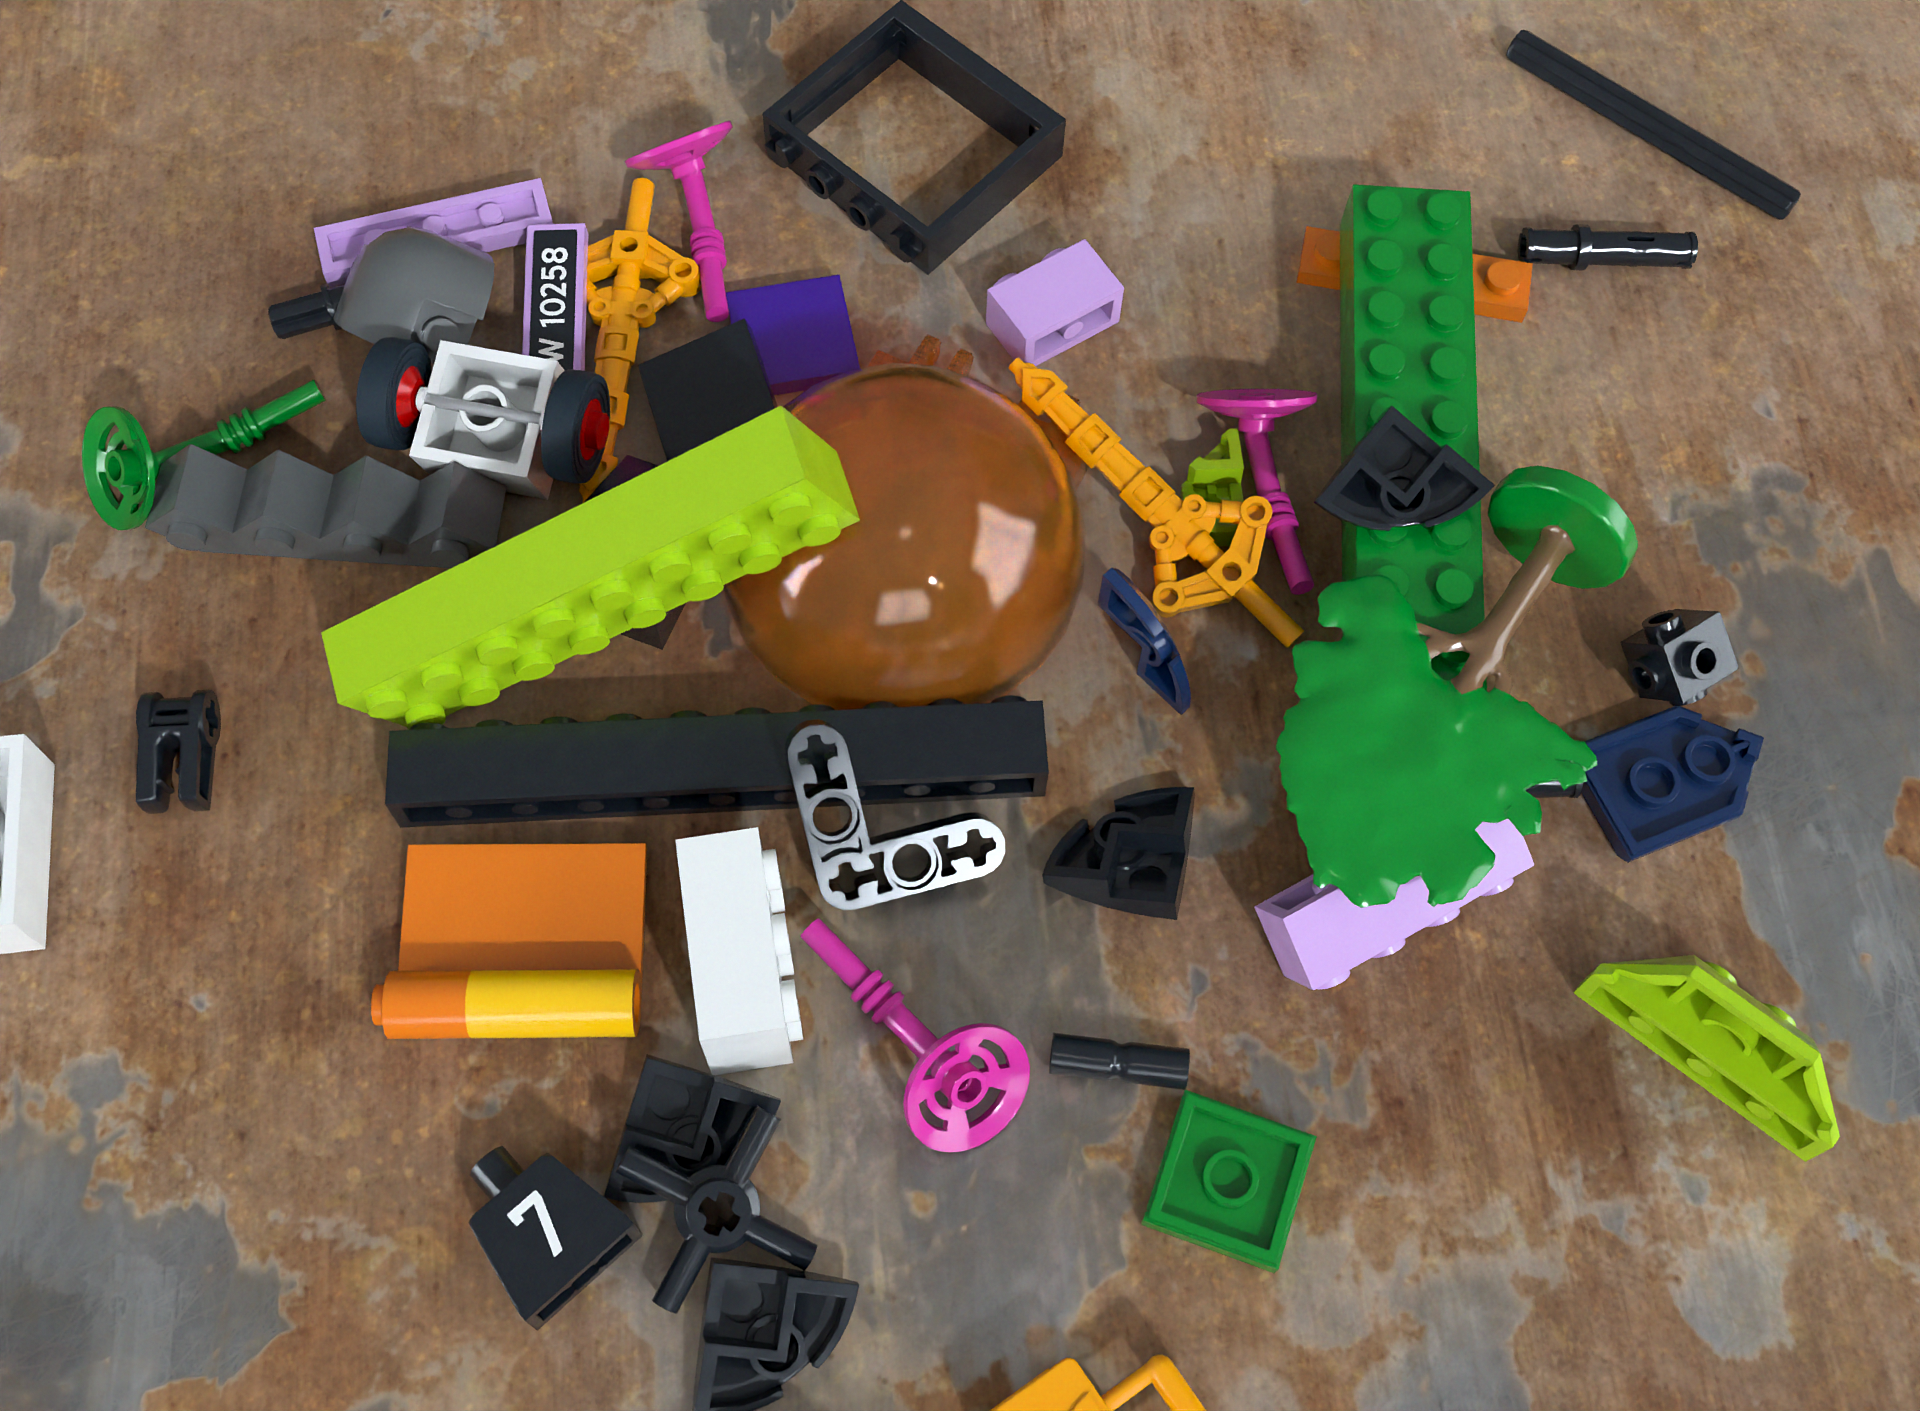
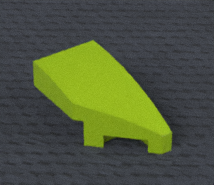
[1180,428,1244,547]

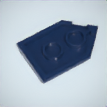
[1581,706,1764,863]

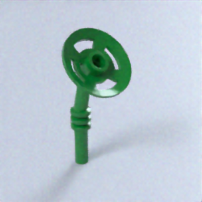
[82,380,326,530]

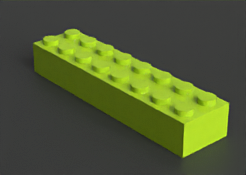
[321,406,860,730]

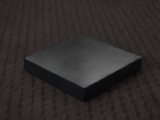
[638,318,778,461]

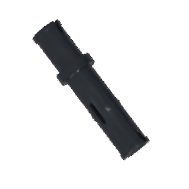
[1517,224,1698,271]

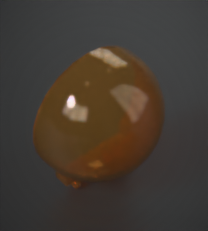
[723,334,1089,710]

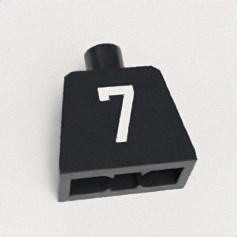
[469,1146,642,1331]

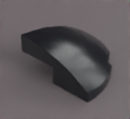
[1314,406,1495,531]
[1042,787,1195,920]
[604,1054,781,1203]
[692,1257,859,1411]

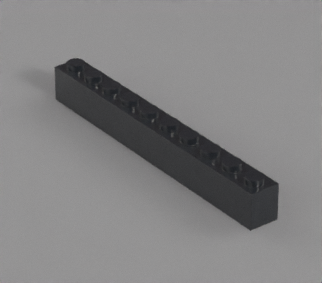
[385,695,1049,828]

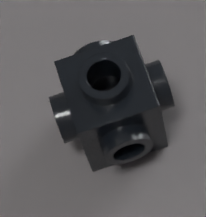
[1620,609,1739,706]

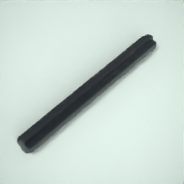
[1506,30,1801,220]

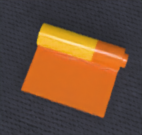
[371,843,648,1039]

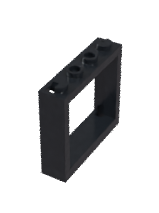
[762,0,1066,275]

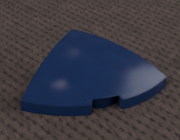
[1098,568,1191,715]

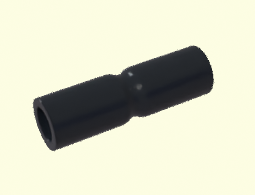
[1049,1033,1190,1090]

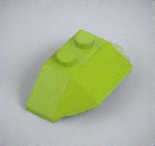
[1573,955,1840,1162]

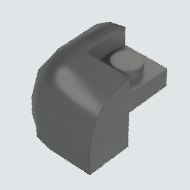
[333,226,494,364]

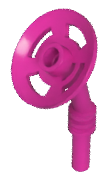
[625,121,733,322]
[1196,389,1318,595]
[800,918,1030,1152]

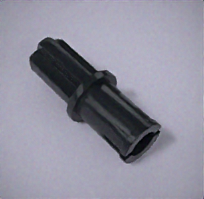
[268,284,345,339]

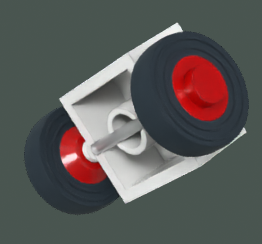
[356,337,610,500]

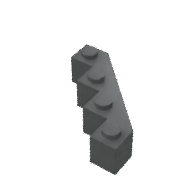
[145,444,507,568]

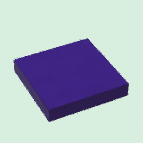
[726,274,861,395]

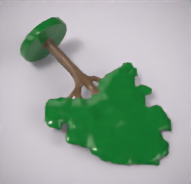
[1276,465,1638,908]

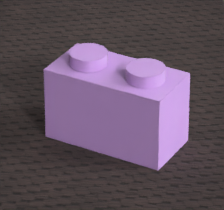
[986,239,1124,366]

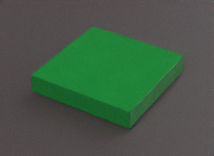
[1141,1090,1317,1273]

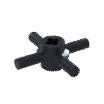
[616,1106,818,1314]

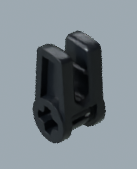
[136,689,221,814]

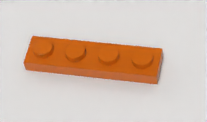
[1296,226,1533,323]

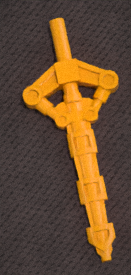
[579,178,702,503]
[1008,357,1304,648]

